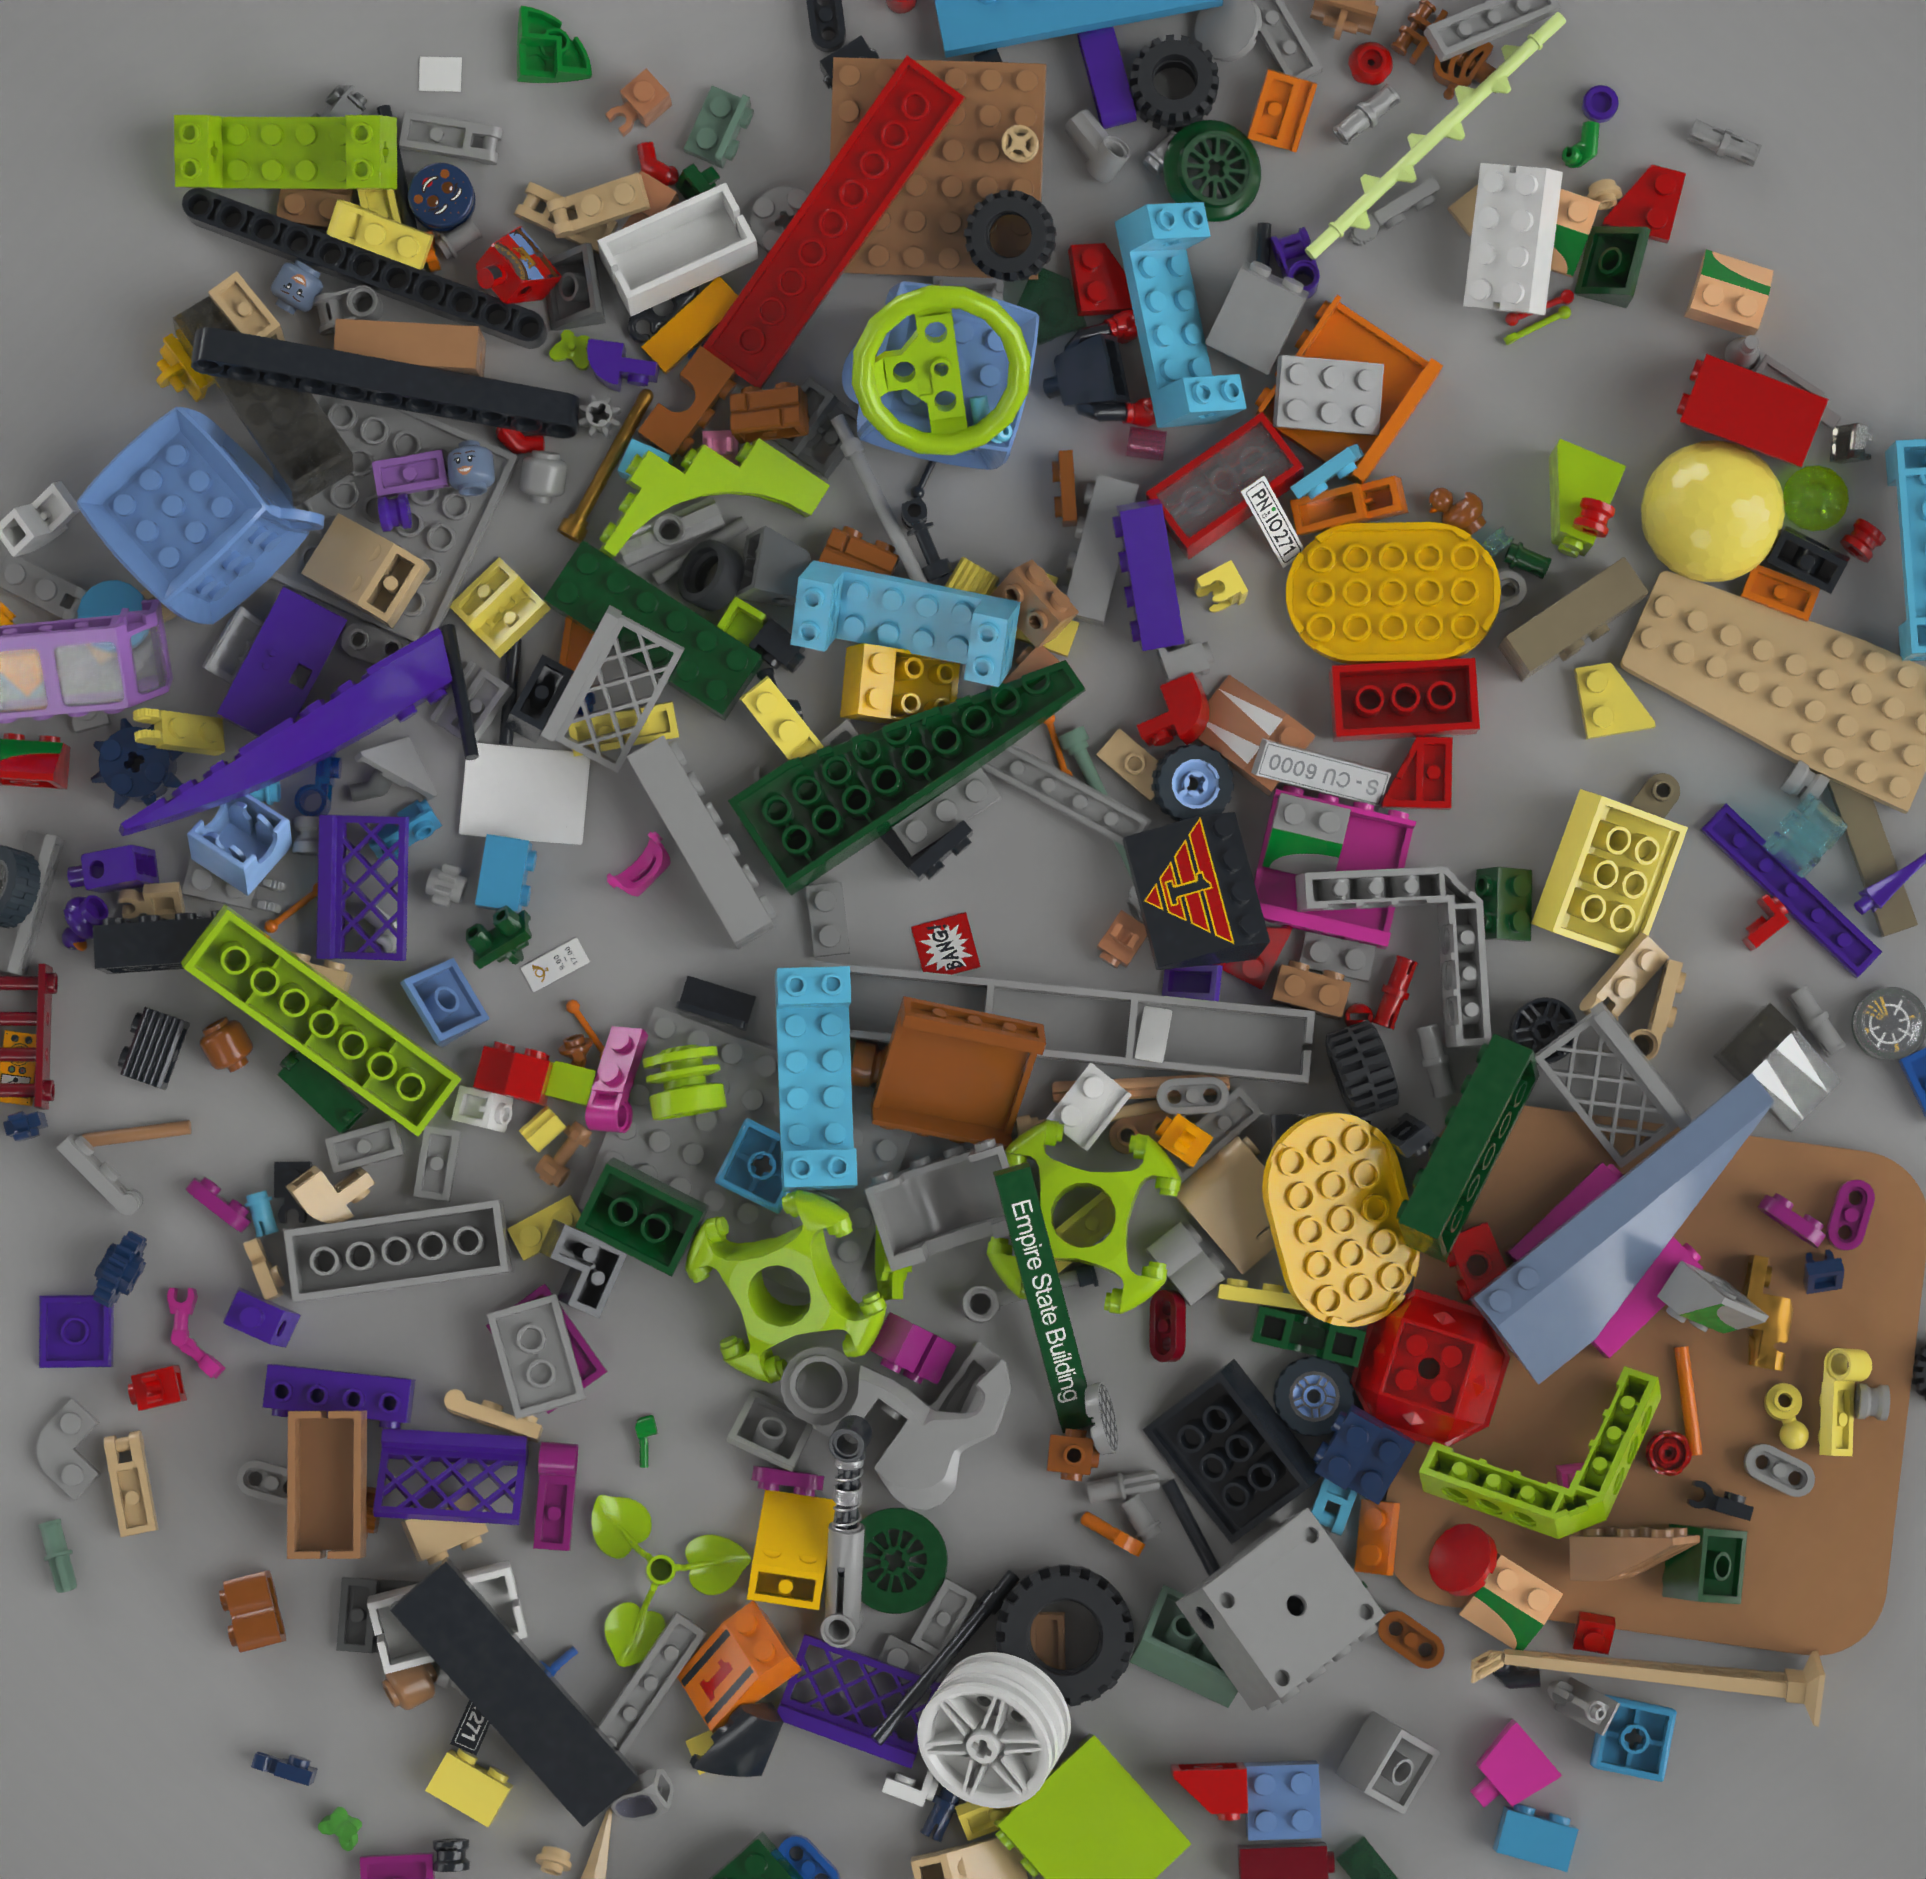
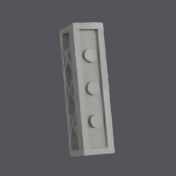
[0,830,65,976]

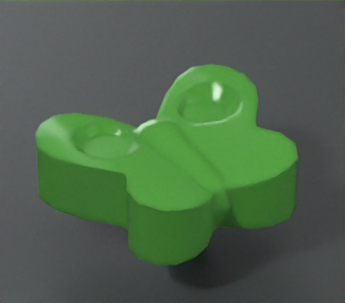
[318,1807,362,1851]

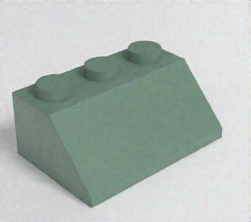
[1129,1584,1238,1708]

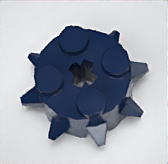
[91,718,184,810]

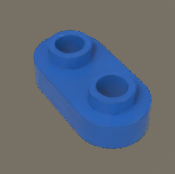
[778,1835,840,1879]

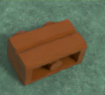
[730,382,809,444]
[819,526,900,576]

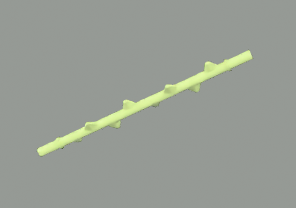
[1305,12,1566,260]

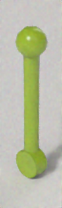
[1503,305,1571,345]

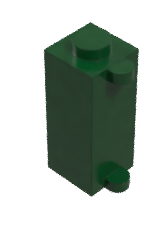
[277,1050,369,1134]

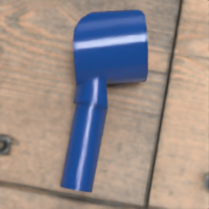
[540,1646,578,1676]

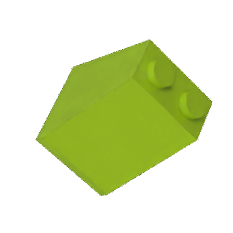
[1549,439,1626,558]

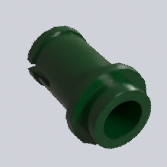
[1503,542,1552,579]

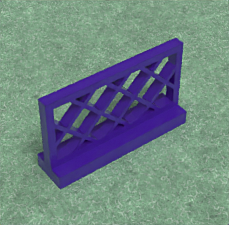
[316,815,409,961]
[373,1428,529,1525]
[777,1633,941,1769]

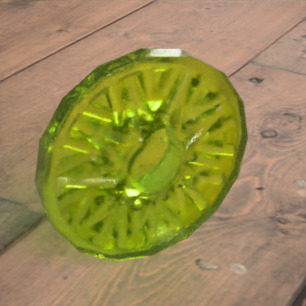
[1783,465,1849,532]

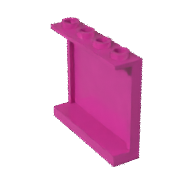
[1254,785,1416,950]
[1505,1162,1703,1358]

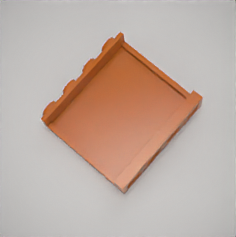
[1255,295,1443,484]

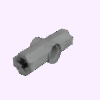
[620,496,725,568]

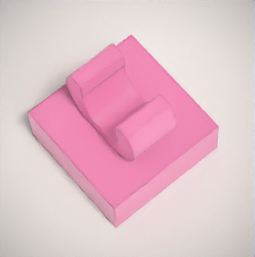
[702,430,739,466]

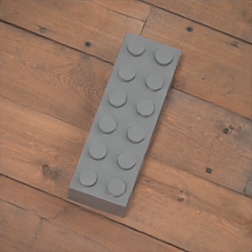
[627,735,777,949]
[283,1200,513,1302]

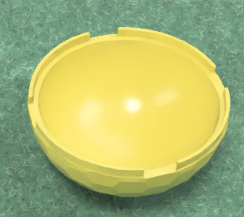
[1641,440,1785,582]

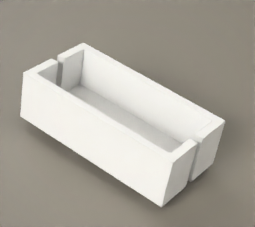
[1463,163,1563,315]
[597,183,759,317]
[367,1560,527,1674]

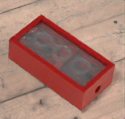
[1146,412,1304,560]

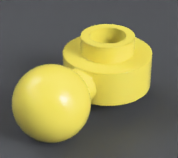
[1764,1383,1809,1450]

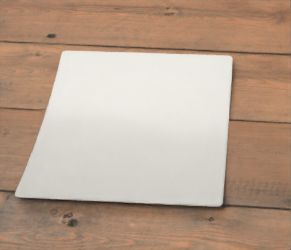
[459,743,590,845]

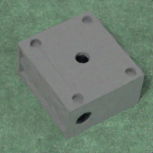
[1175,1508,1385,1711]

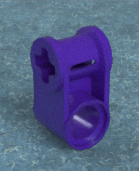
[1270,227,1320,300]

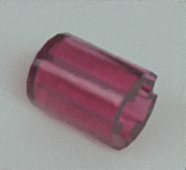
[1126,426,1167,461]

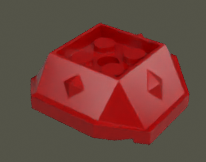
[1350,1289,1511,1447]

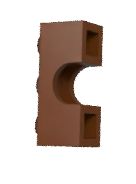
[638,346,737,461]

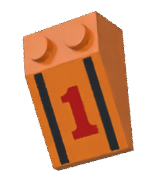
[677,1600,802,1733]

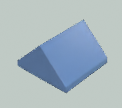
[400,958,490,1048]

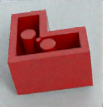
[473,1041,553,1107]

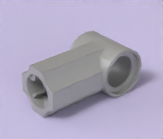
[1064,109,1131,183]

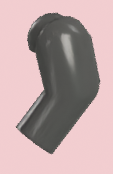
[350,768,393,802]

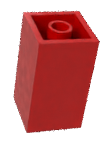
[1676,354,1829,468]

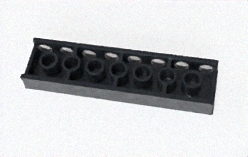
[390,1557,639,1828]

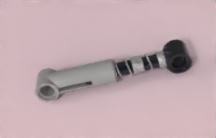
[820,1415,872,1648]

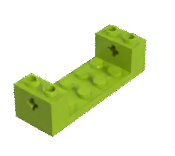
[174,115,397,189]

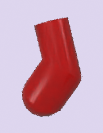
[495,427,545,454]

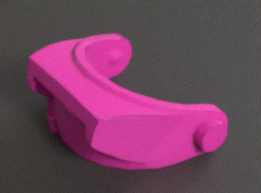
[606,831,671,897]

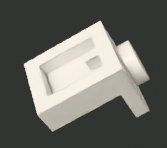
[451,1085,513,1133]
[882,1769,939,1807]

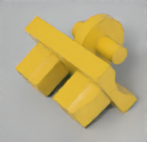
[156,333,219,402]

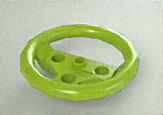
[852,285,1031,455]

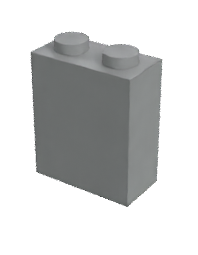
[1205,261,1309,375]

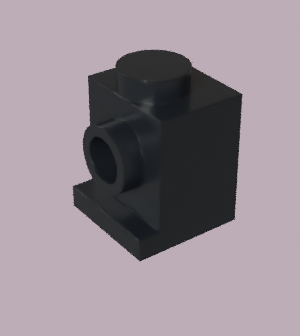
[748,618,806,673]

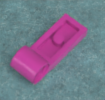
[585,1026,649,1133]

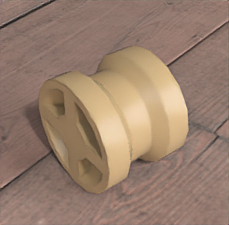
[1001,125,1039,163]

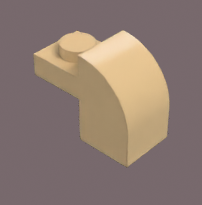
[285,1165,375,1223]

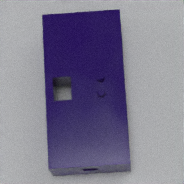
[216,586,347,737]

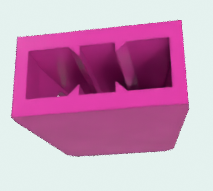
[1470,1719,1562,1808]

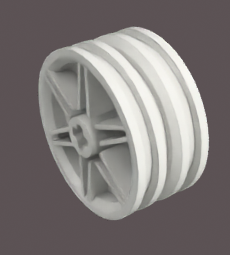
[917,1652,1071,1808]

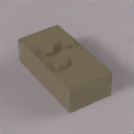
[1498,557,1649,682]

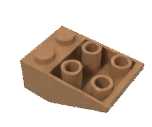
[1569,1527,1700,1581]

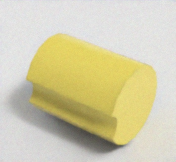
[519,1105,567,1153]

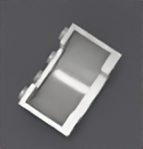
[864,1138,1010,1271]

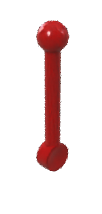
[1505,289,1574,326]

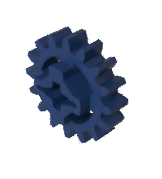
[93,1231,147,1308]

